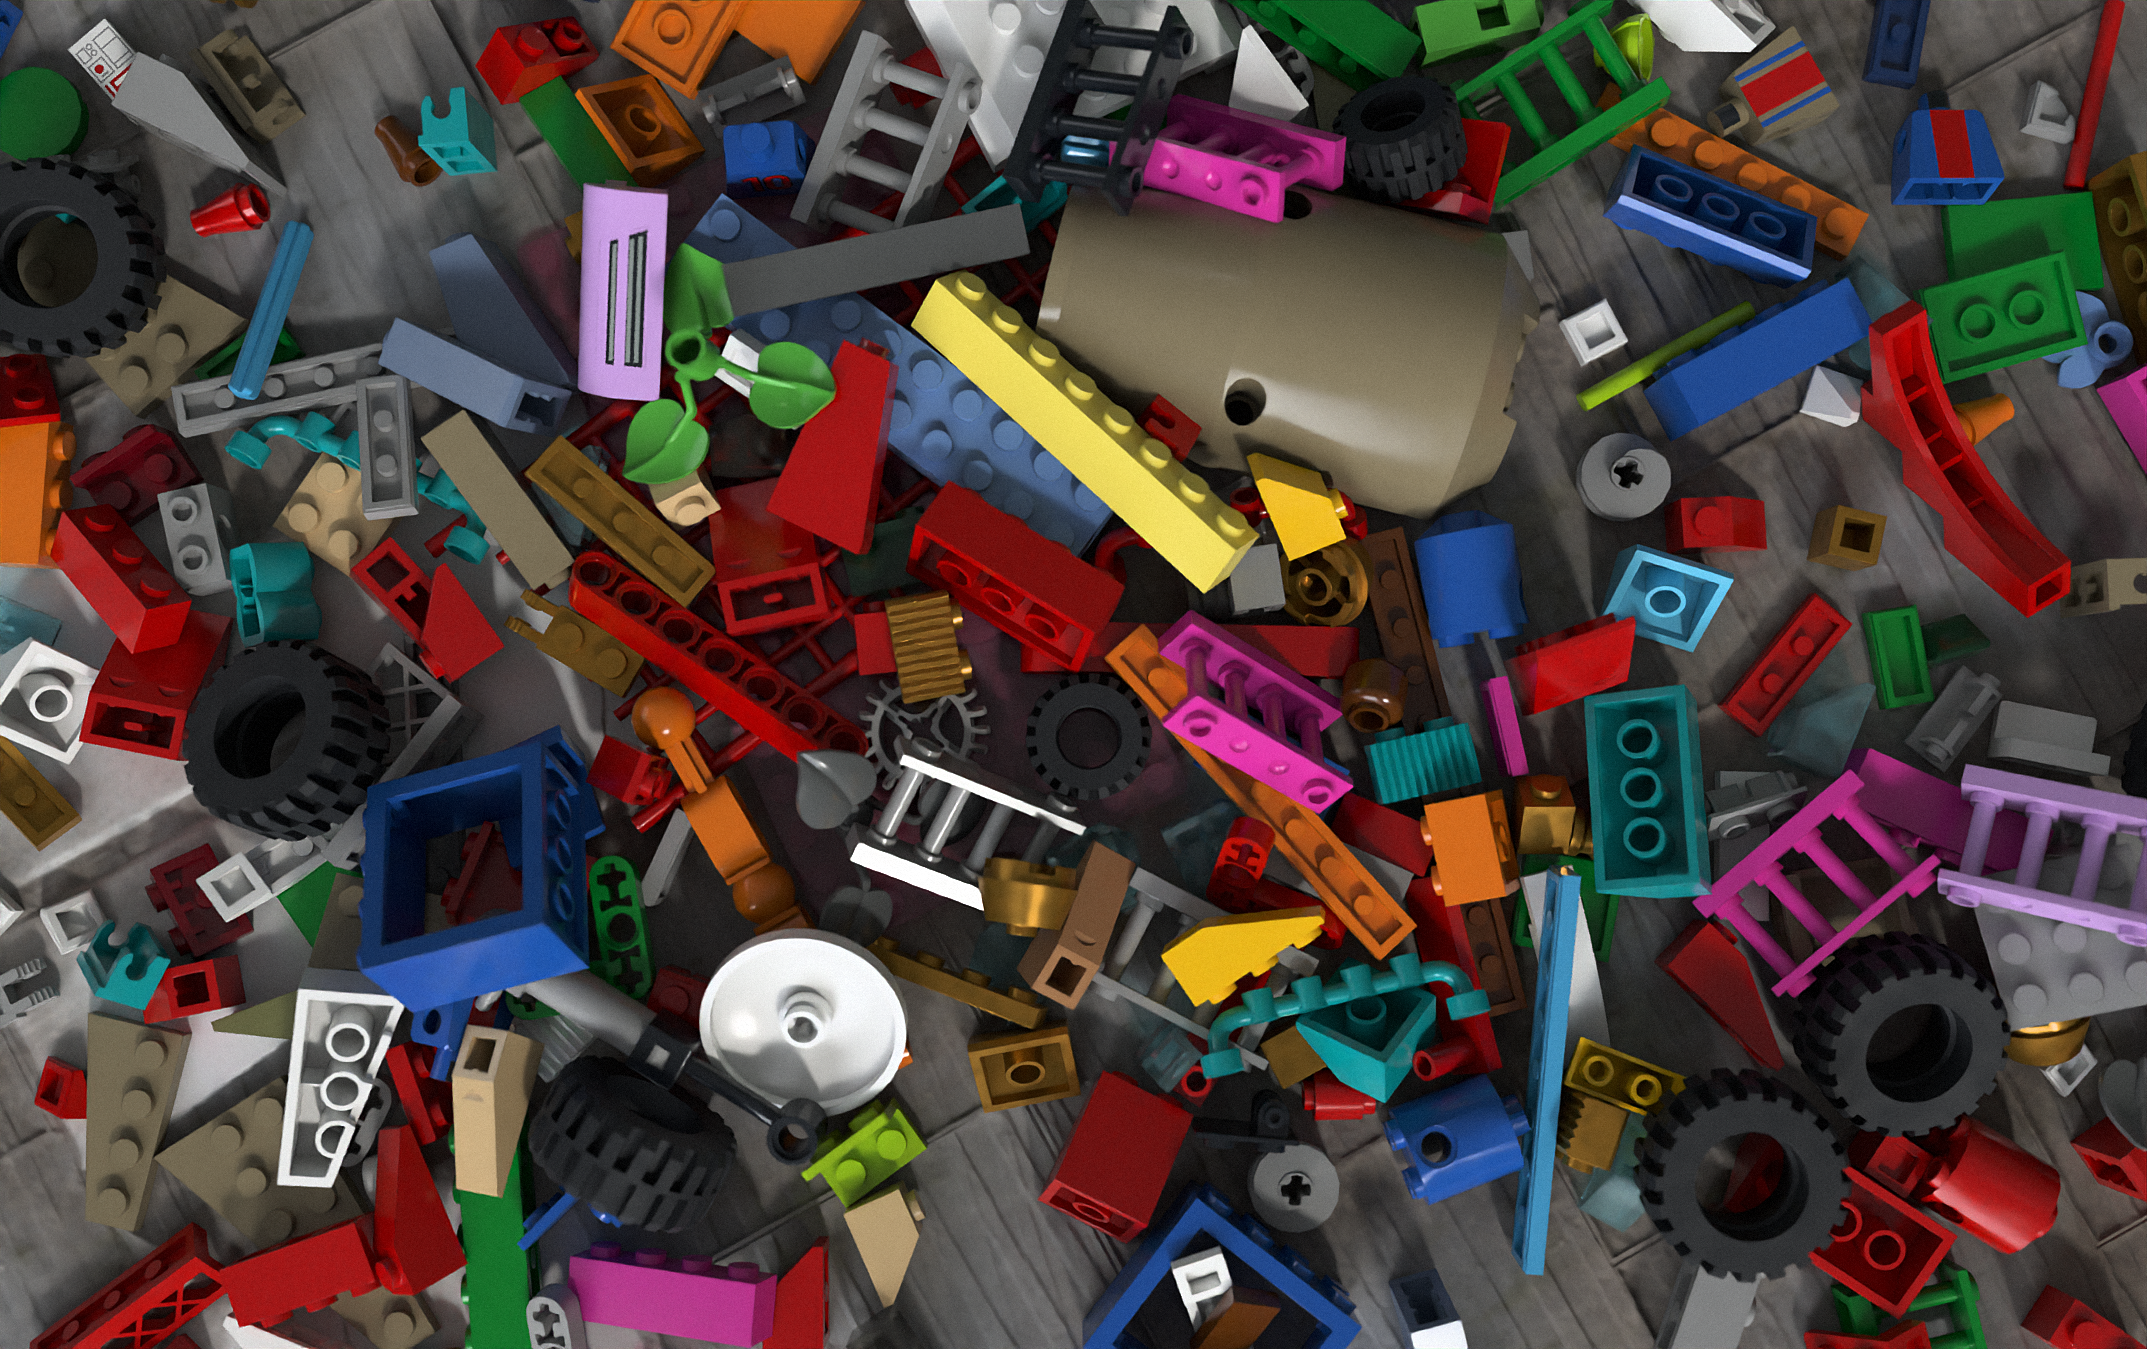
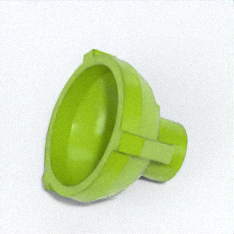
[1594,13,1655,83]

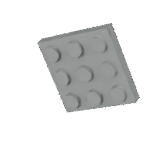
[1973,843,2147,1031]

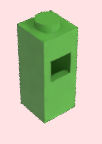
[1408,0,1544,70]

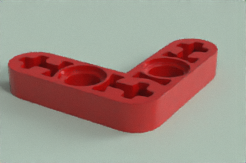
[1206,817,1348,950]

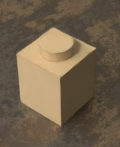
[648,463,722,532]

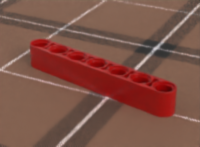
[567,551,868,763]
[1020,622,1359,679]

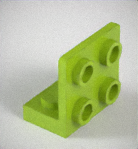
[801,1097,928,1208]

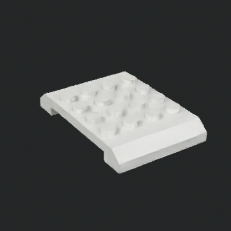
[905,0,1242,173]

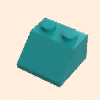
[1296,956,1436,1103]

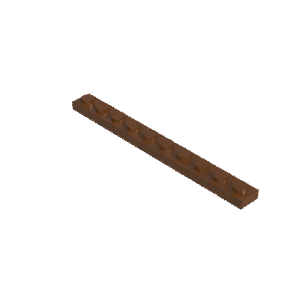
[1359,526,1528,1017]

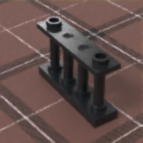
[1002,0,1194,217]

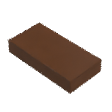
[1189,1285,1281,1349]

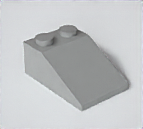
[111,51,288,198]

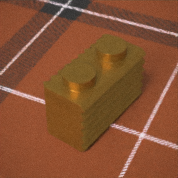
[884,589,972,704]
[1555,1083,1630,1174]

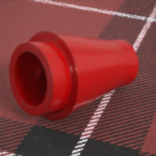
[190,183,271,238]

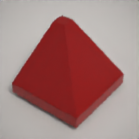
[34,1056,87,1119]

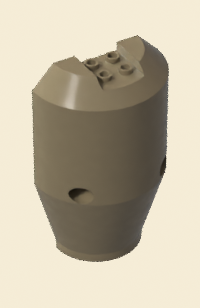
[1035,183,1540,521]

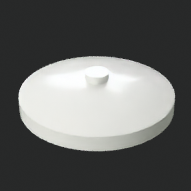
[699,928,908,1116]

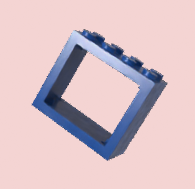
[356,741,589,1012]
[1082,1178,1362,1349]

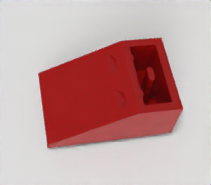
[708,477,834,639]
[79,609,234,761]
[1503,612,1636,716]

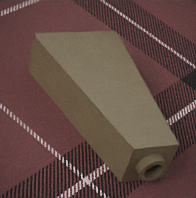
[420,408,579,590]

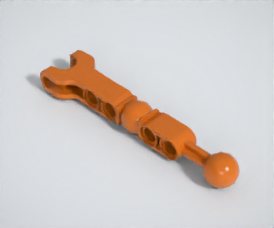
[631,686,913,1069]

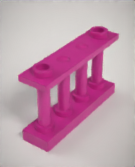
[1109,94,1346,223]
[1158,610,1354,814]
[1692,769,1941,998]

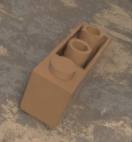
[1016,839,1136,1010]

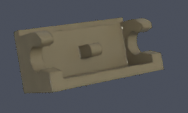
[188,29,306,146]
[2060,558,2147,618]

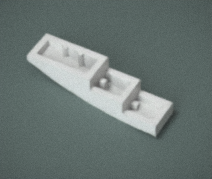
[1519,864,1611,1068]

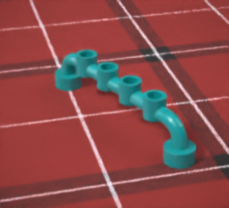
[224,411,490,565]
[1200,953,1491,1079]

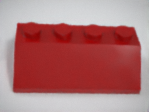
[905,480,1126,675]
[1723,1132,1958,1320]

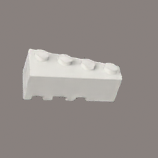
[277,967,404,1188]

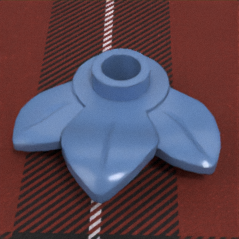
[2041,291,2133,389]

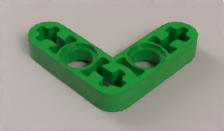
[506,855,656,1020]

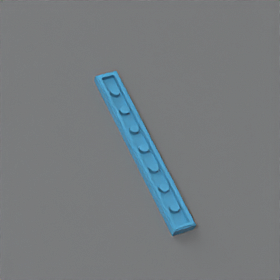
[1511,865,1581,1275]

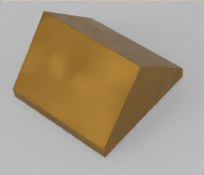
[967,1018,1081,1113]

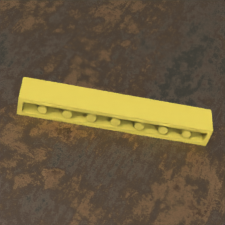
[911,269,1259,594]

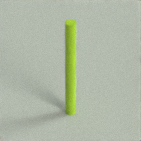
[1576,301,1756,411]

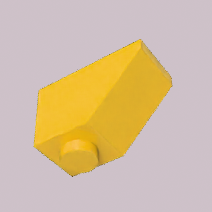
[1246,453,1348,561]

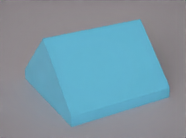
[1599,544,1734,653]

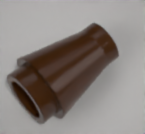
[374,115,443,187]

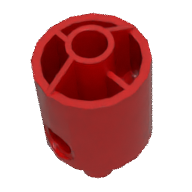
[1909,1112,2061,1254]

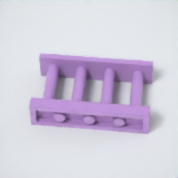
[1937,764,2147,946]

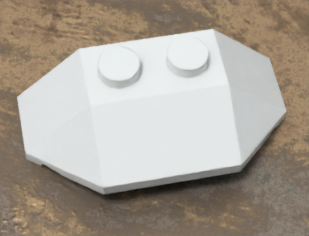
[1627,0,1776,52]

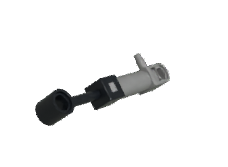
[471,909,828,1165]

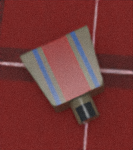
[1707,26,1840,146]

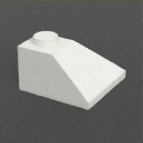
[1228,24,1309,125]
[0,637,101,764]

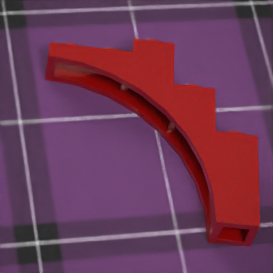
[1860,299,2071,618]

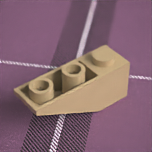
[452,1024,545,1198]

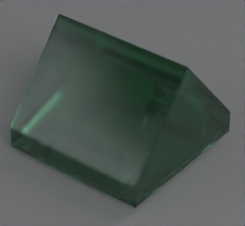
[1920,614,1990,669]

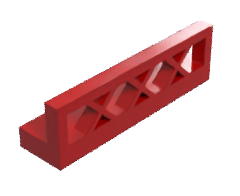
[29,1222,227,1349]

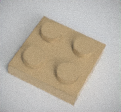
[272,452,404,579]

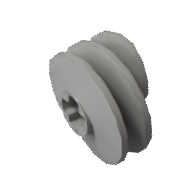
[1575,433,1671,522]
[1247,1140,1340,1233]

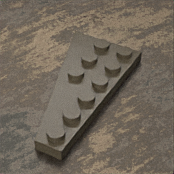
[18,215,250,419]
[153,1074,442,1349]

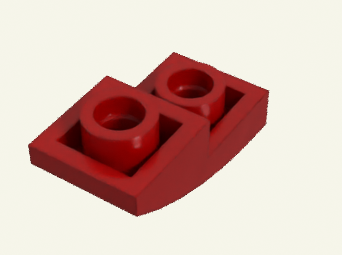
[1329,791,1434,877]

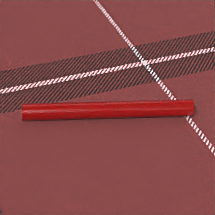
[2063,0,2126,191]

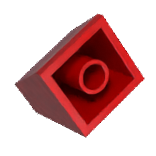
[1038,1070,1194,1244]

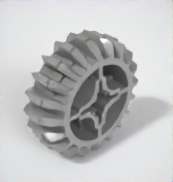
[857,673,991,795]

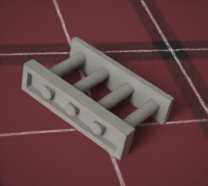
[790,30,983,236]
[845,735,1086,911]
[1088,867,1319,1073]

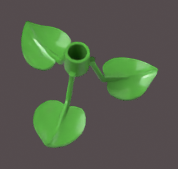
[622,243,837,484]

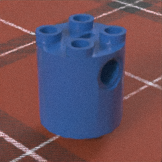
[1414,510,1530,648]
[1381,1073,1530,1206]

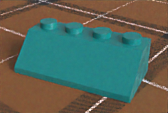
[1584,684,1712,899]

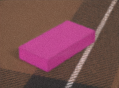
[1479,676,1529,777]

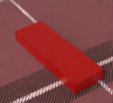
[1717,593,1853,737]

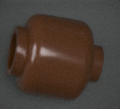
[1339,657,1408,734]

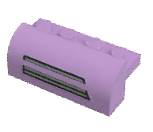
[578,180,668,401]

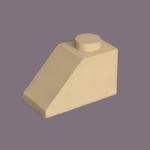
[843,1180,926,1308]

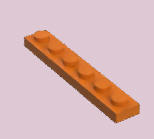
[1595,81,1869,262]

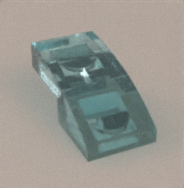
[1135,1019,1203,1093]

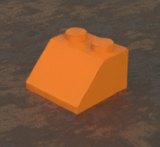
[1420,789,1522,907]

